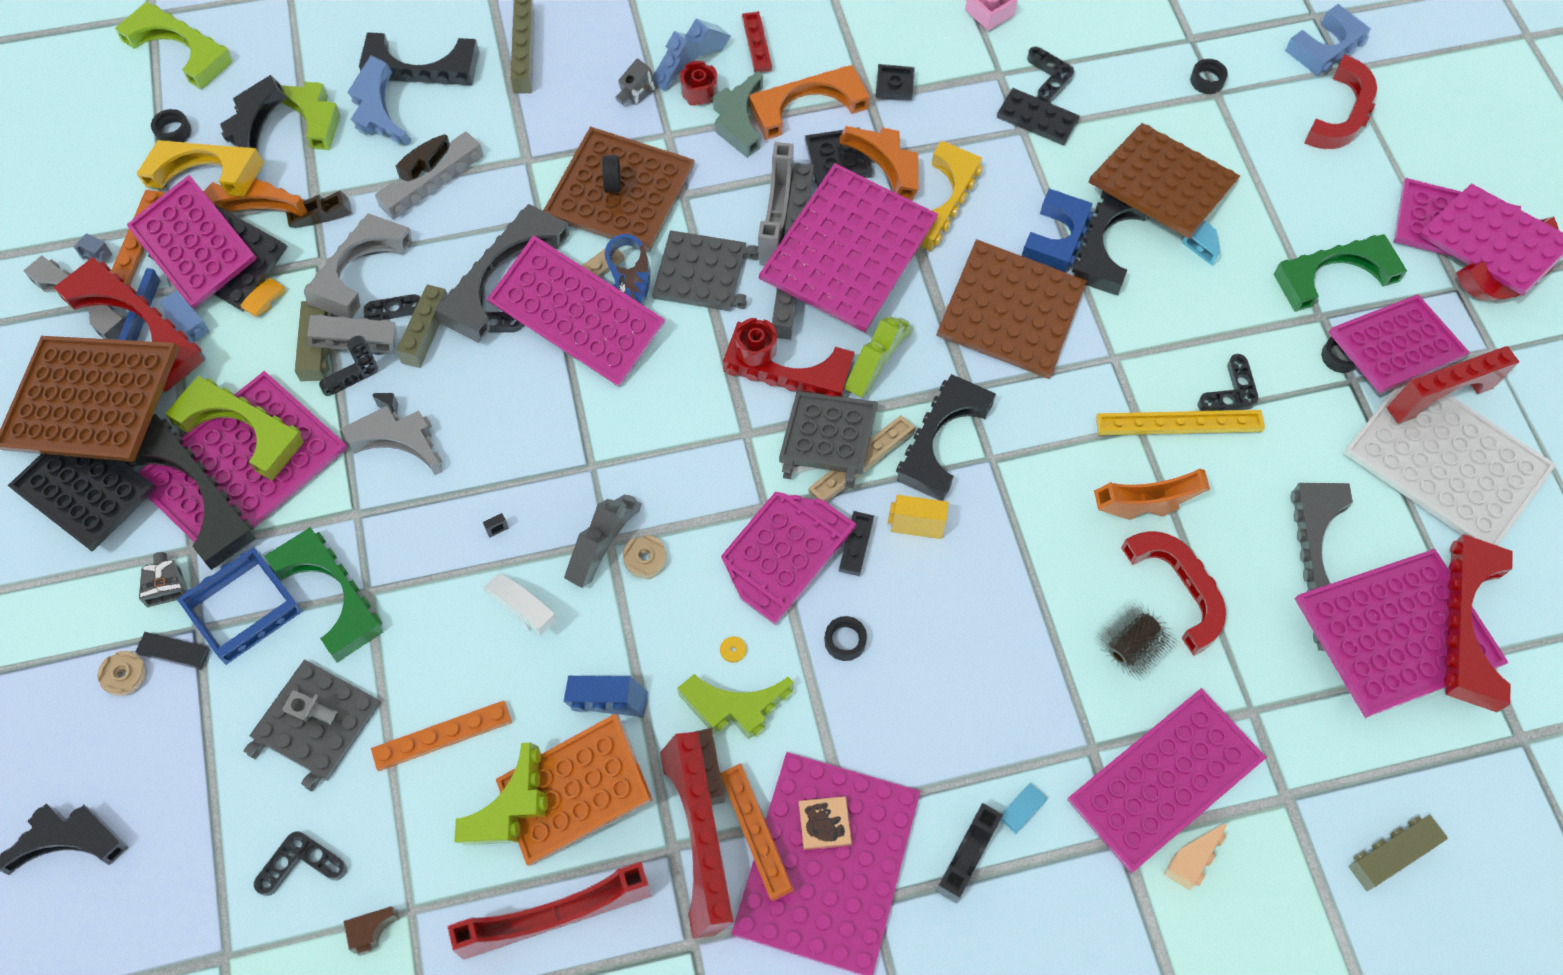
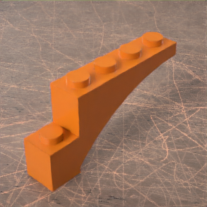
[204,178,308,216]

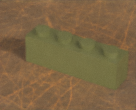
[396,284,448,368]
[295,301,333,382]
[1349,814,1449,892]

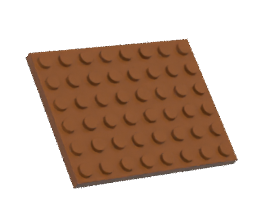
[0,335,180,462]

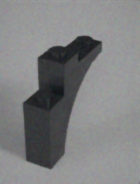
[220,74,287,168]
[0,803,129,875]

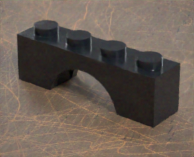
[935,802,1004,904]

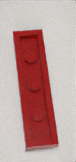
[742,11,772,73]

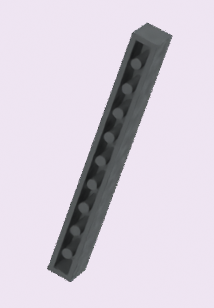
[772,163,814,340]

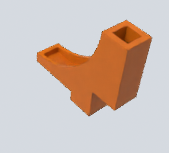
[840,126,919,201]
[1094,468,1210,520]

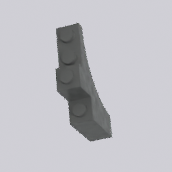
[564,494,642,588]

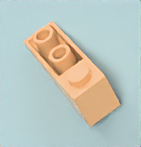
[1164,824,1227,890]

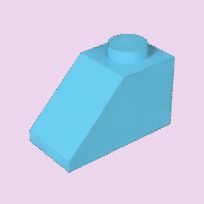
[1182,221,1220,266]

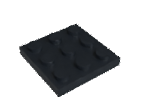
[804,127,872,185]

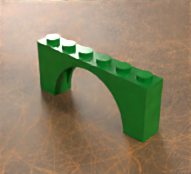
[1273,234,1407,312]
[264,527,383,663]

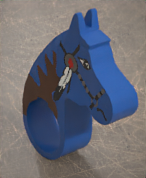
[605,234,651,305]

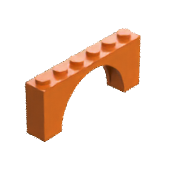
[749,64,870,140]

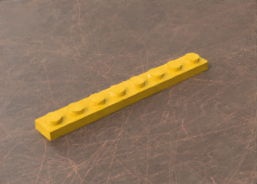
[1095,410,1265,435]

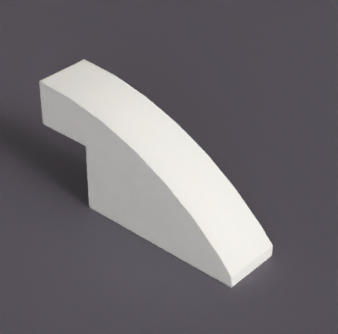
[483,573,557,636]

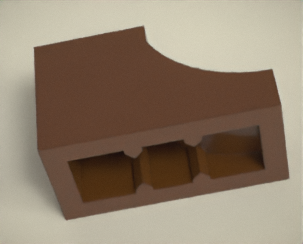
[343,906,399,956]

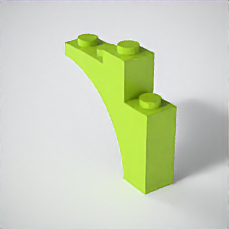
[280,81,341,151]
[844,316,914,398]
[677,673,794,740]
[454,742,548,845]

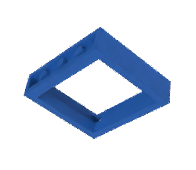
[177,547,303,665]

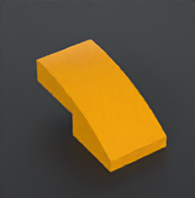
[241,278,285,317]

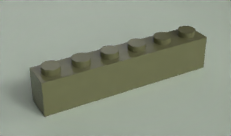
[510,0,535,94]

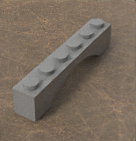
[375,131,483,220]
[23,255,126,340]

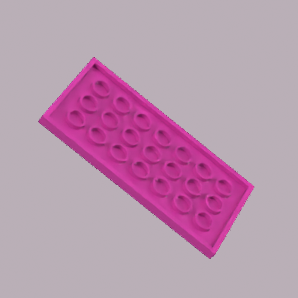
[487,235,666,387]
[1067,688,1267,874]

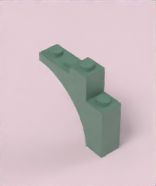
[713,71,763,158]

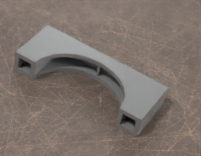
[758,142,794,266]

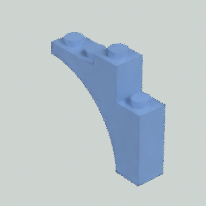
[653,18,731,91]
[347,56,411,146]
[159,290,210,360]

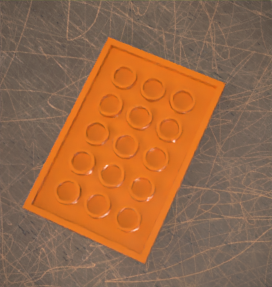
[495,714,653,866]

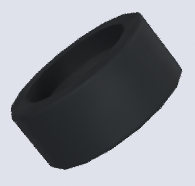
[1190,58,1228,94]
[150,109,192,142]
[602,155,621,193]
[1321,336,1357,373]
[824,616,867,661]

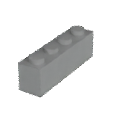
[307,315,396,354]

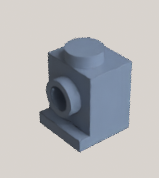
[73,233,113,263]

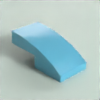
[1001,782,1048,834]

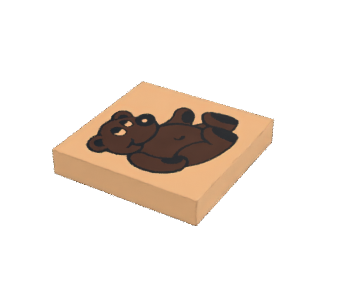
[799,797,851,850]

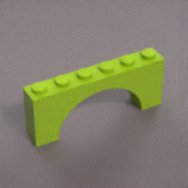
[115,1,232,90]
[165,376,304,481]

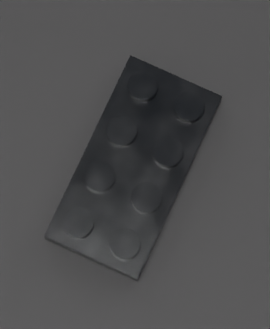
[996,88,1080,146]

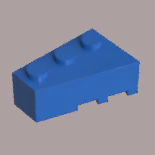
[563,676,648,717]

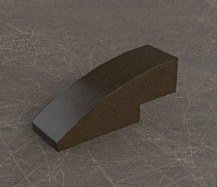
[395,134,450,181]
[286,190,352,228]

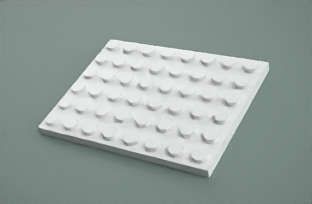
[1343,381,1556,546]

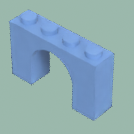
[1285,4,1371,77]

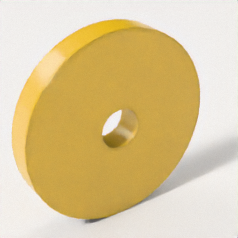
[720,636,747,663]

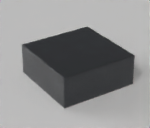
[482,513,509,538]

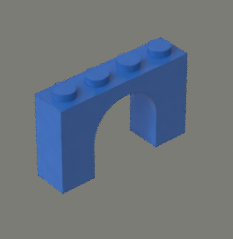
[1022,188,1094,273]

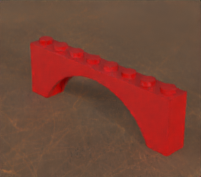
[53,257,205,393]
[1444,534,1513,713]
[660,732,734,939]
[447,861,652,960]

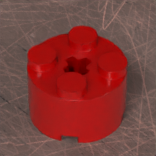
[680,61,718,106]
[735,318,777,368]

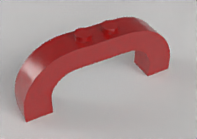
[1304,54,1377,149]
[1456,216,1559,301]
[1121,531,1226,656]

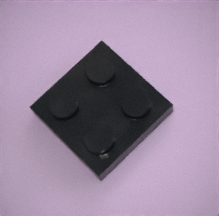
[875,64,915,100]

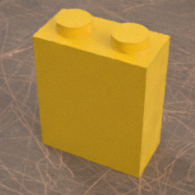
[888,494,949,539]

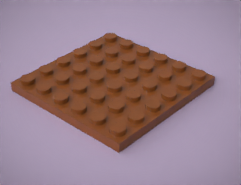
[1088,123,1240,239]
[543,126,695,252]
[936,239,1087,379]

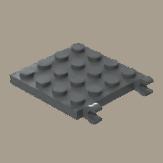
[652,230,759,311]
[779,391,878,488]
[243,659,381,792]

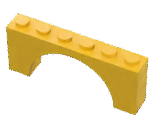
[136,140,264,197]
[920,140,983,252]

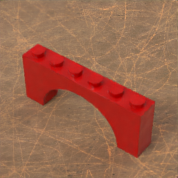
[723,321,855,397]
[1386,346,1520,424]

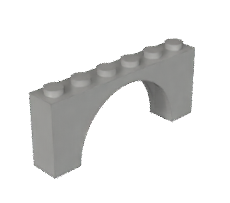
[304,213,412,318]

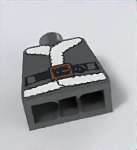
[615,58,657,105]
[139,552,188,608]

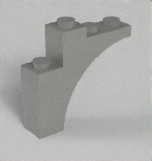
[341,406,443,475]

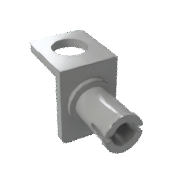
[283,690,337,725]

